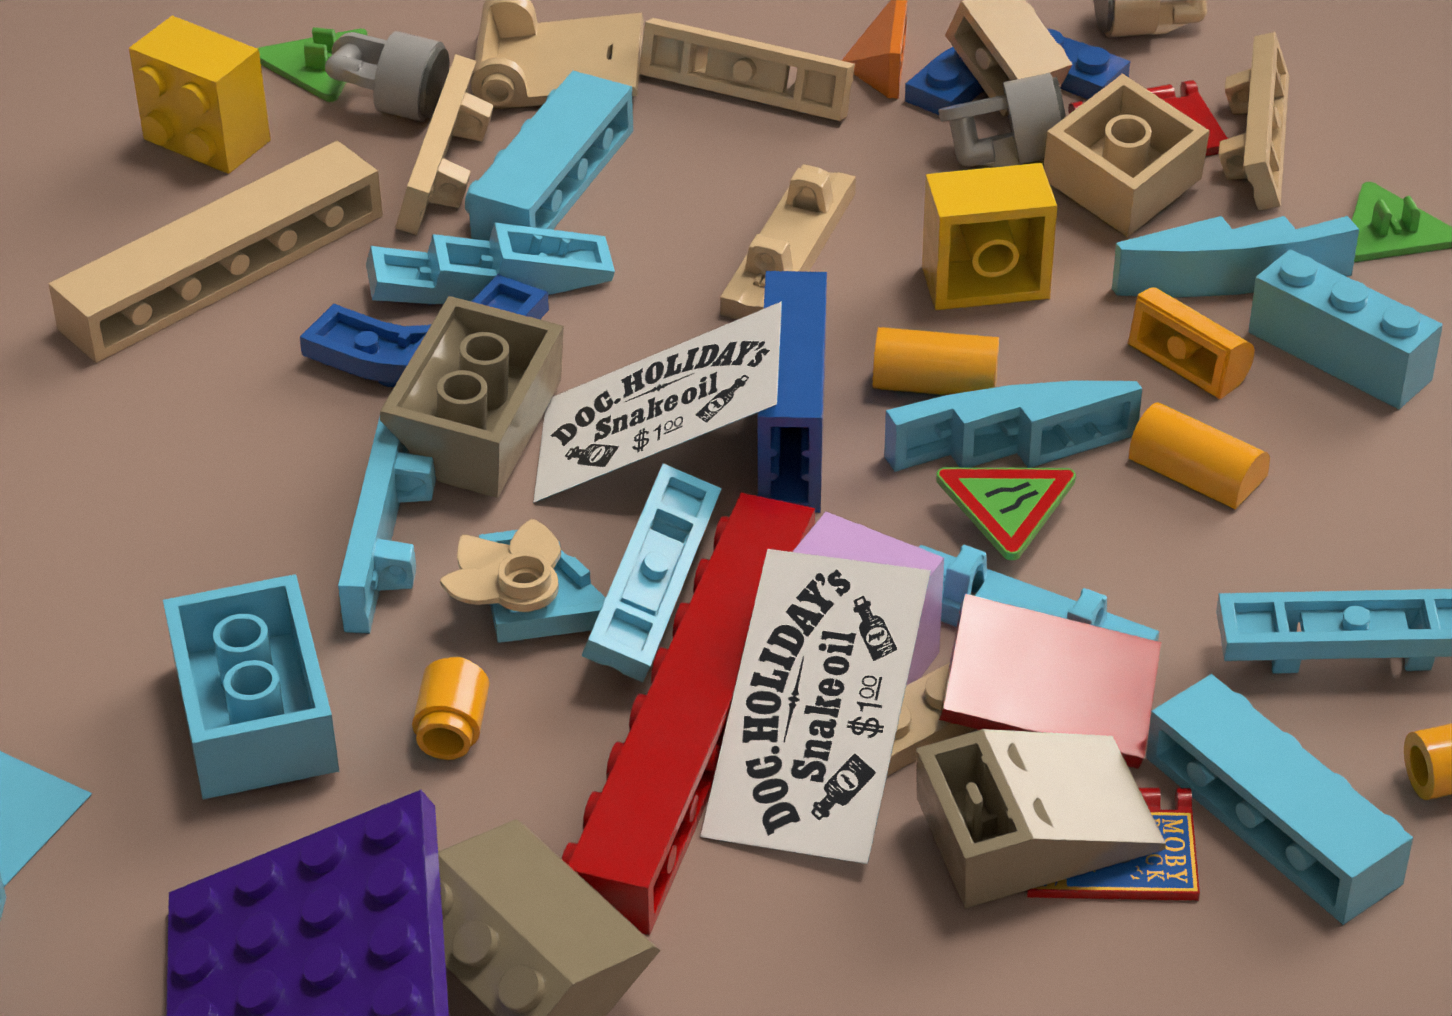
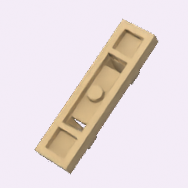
[639,18,855,121]
[1219,32,1289,211]
[395,54,493,235]
[720,164,856,319]

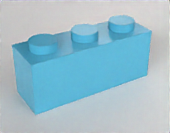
[1248,249,1443,410]

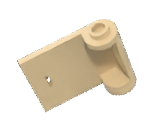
[471,0,644,109]

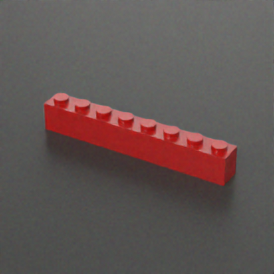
[561,493,815,935]

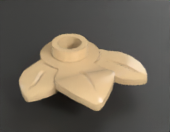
[440,519,561,612]

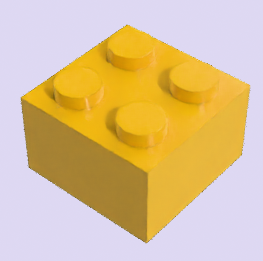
[129,16,271,174]
[922,163,1057,310]

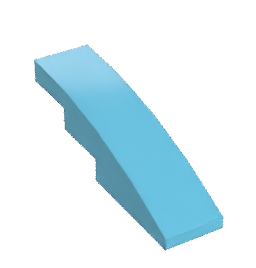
[1112,216,1359,298]
[366,223,615,304]
[884,381,1143,472]

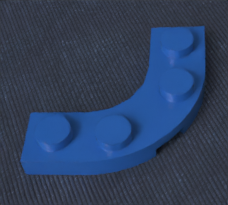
[905,29,1130,115]
[299,274,549,387]

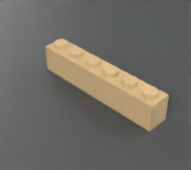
[48,140,383,363]

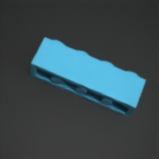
[465,71,633,241]
[1146,674,1413,925]

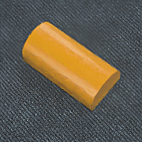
[1128,288,1255,399]
[873,327,999,395]
[1128,402,1270,510]

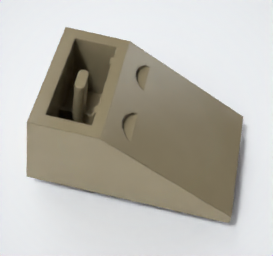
[916,729,1166,908]

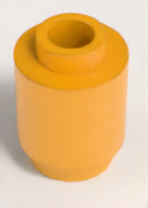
[412,657,490,760]

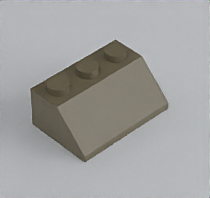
[380,296,564,498]
[438,819,661,1016]

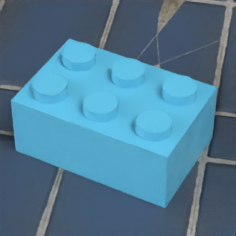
[163,574,340,800]

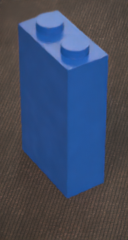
[758,271,827,513]

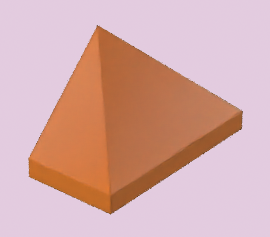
[841,0,908,99]

